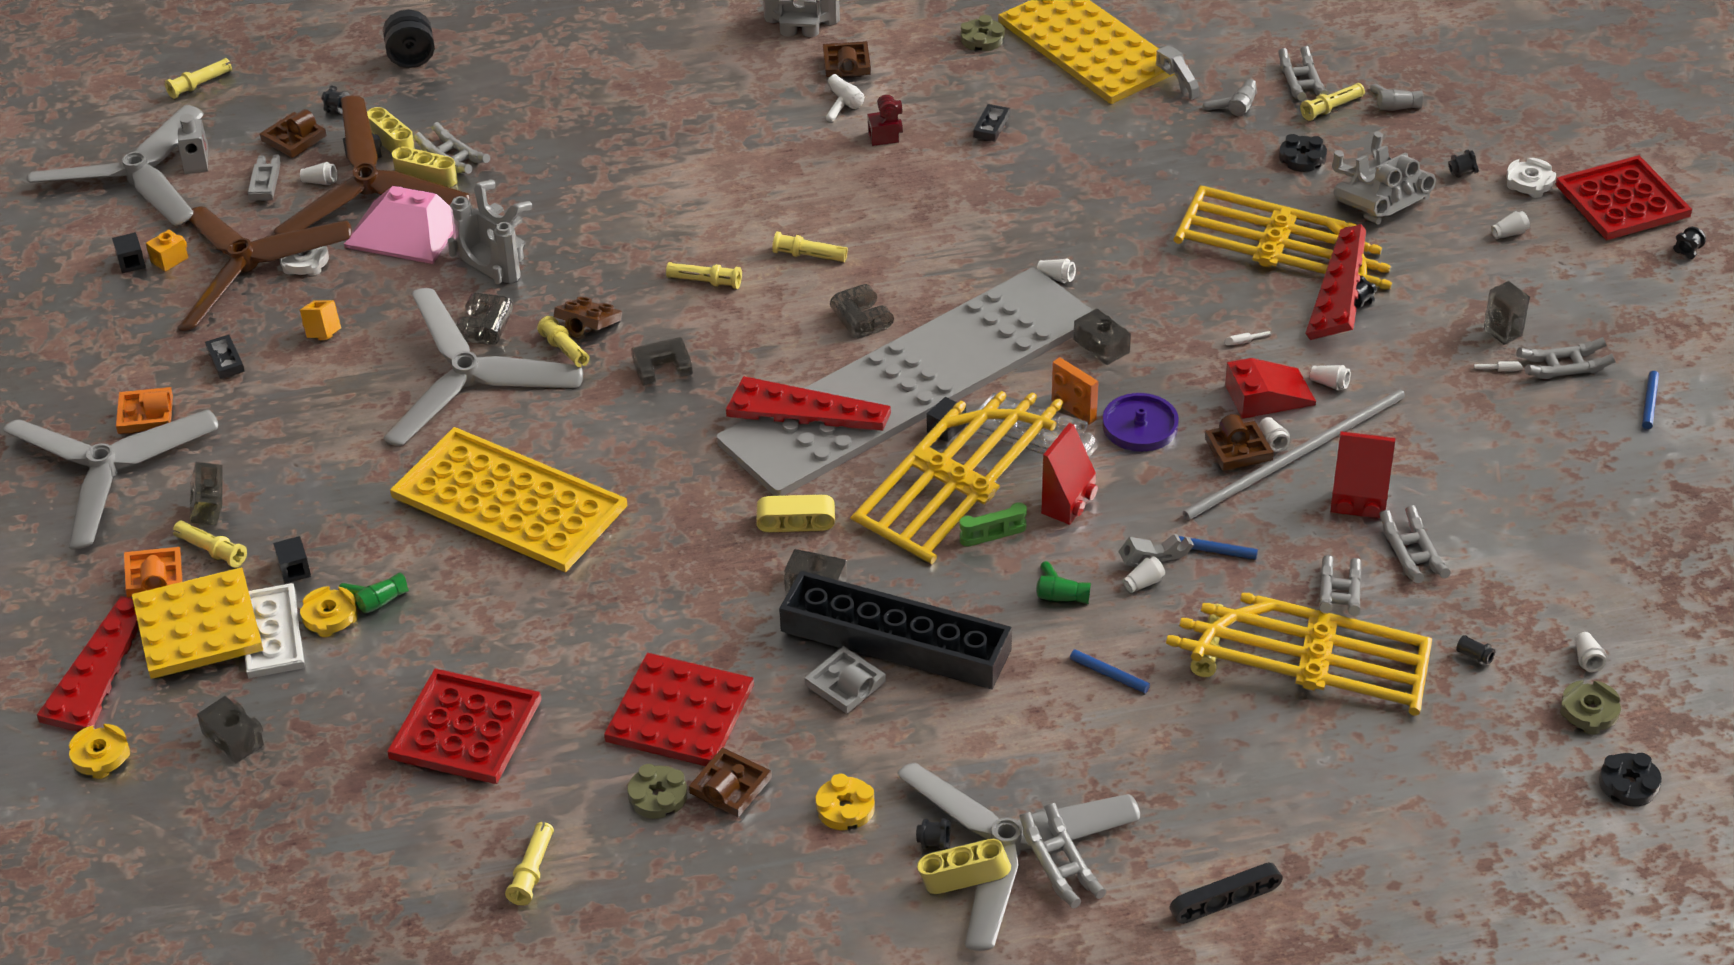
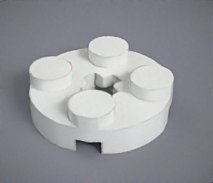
[1506,158,1556,198]
[279,246,329,276]

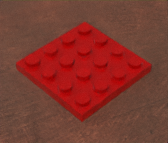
[1555,155,1692,240]
[604,652,754,767]
[387,668,542,784]

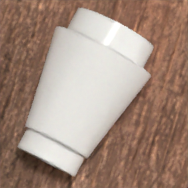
[300,162,337,185]
[1491,211,1530,239]
[1037,259,1076,283]
[1310,365,1351,390]
[1259,417,1290,452]
[1123,557,1165,593]
[1575,632,1607,672]

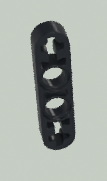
[1169,862,1283,924]

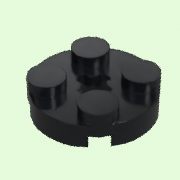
[1279,134,1327,172]
[1599,753,1662,806]

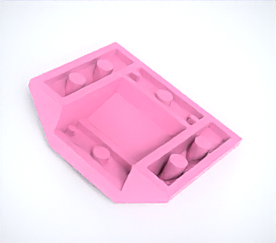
[344,186,453,264]

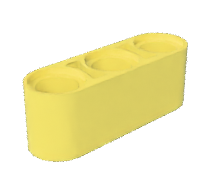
[367,107,415,153]
[392,147,458,188]
[756,495,835,532]
[917,839,1011,894]

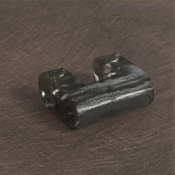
[830,284,894,339]
[456,293,514,345]
[631,337,693,386]

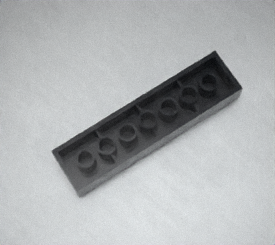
[779,570,1012,690]

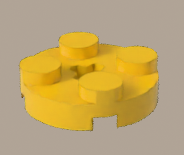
[300,586,357,637]
[69,724,130,779]
[816,774,875,830]

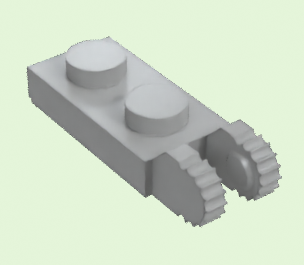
[248,155,280,201]

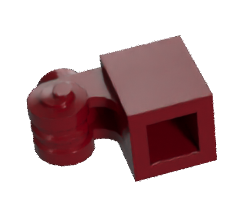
[867,95,903,146]

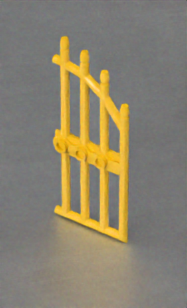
[1173,185,1392,290]
[850,391,1063,564]
[1166,593,1432,716]

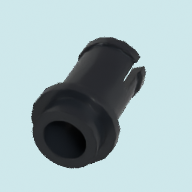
[1456,635,1496,665]

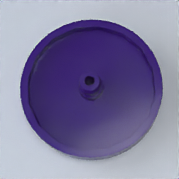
[1102,393,1179,452]

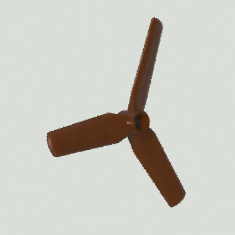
[274,95,470,235]
[178,206,352,331]

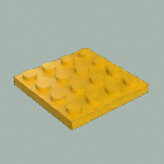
[132,567,264,679]

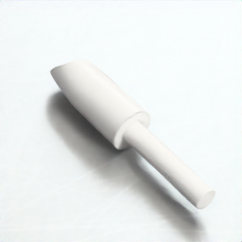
[1224,331,1271,345]
[1474,361,1524,372]

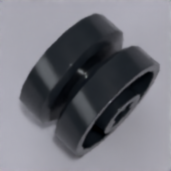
[383,9,435,68]

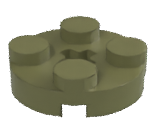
[961,15,1005,51]
[1560,680,1621,735]
[627,764,688,819]

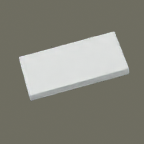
[245,583,305,679]

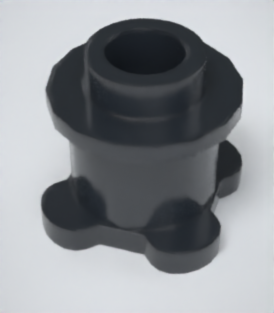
[321,85,350,114]
[1448,149,1479,178]
[1673,226,1706,259]
[1354,276,1377,309]
[916,818,951,850]

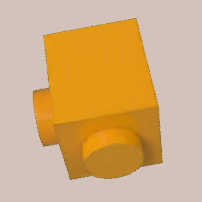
[146,230,188,272]
[300,300,341,340]

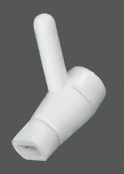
[826,74,865,122]

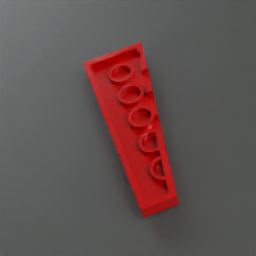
[1305,224,1366,340]
[726,376,891,431]
[37,596,139,732]

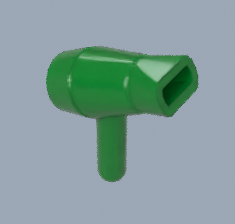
[1036,561,1091,604]
[338,572,409,614]

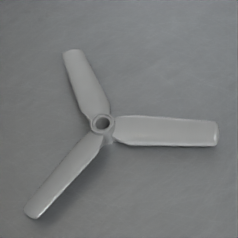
[27,105,203,226]
[384,288,583,446]
[3,410,218,550]
[897,763,1140,951]

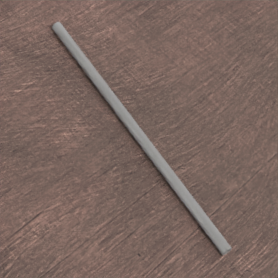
[1182,389,1405,521]

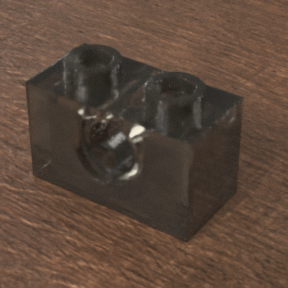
[1483,281,1530,345]
[1073,308,1131,365]
[190,462,223,526]
[784,549,848,591]
[197,696,264,764]

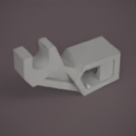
[1156,45,1199,100]
[1118,534,1194,568]

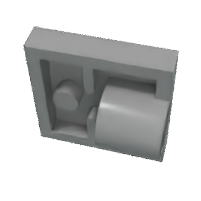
[804,646,886,714]

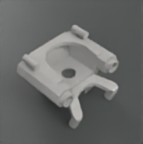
[763,0,840,37]
[1332,131,1436,224]
[447,180,532,284]

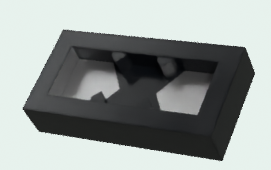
[973,104,1010,142]
[205,335,245,379]

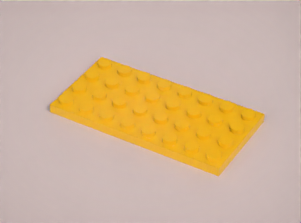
[998,0,1175,104]
[390,427,628,573]

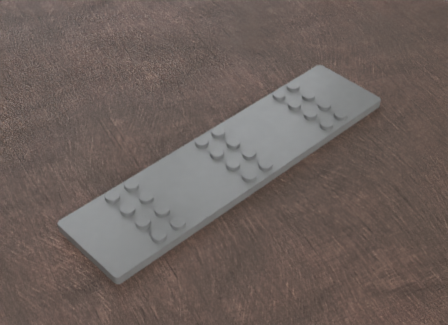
[717,267,1097,496]

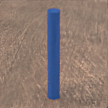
[1642,371,1659,429]
[1179,536,1258,560]
[1070,649,1150,694]

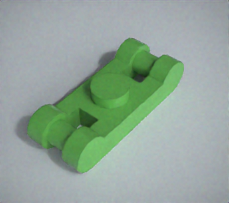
[959,502,1027,547]

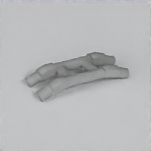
[1278,46,1329,101]
[413,122,490,174]
[1516,337,1616,379]
[1379,505,1451,583]
[1319,555,1361,616]
[1019,803,1106,909]

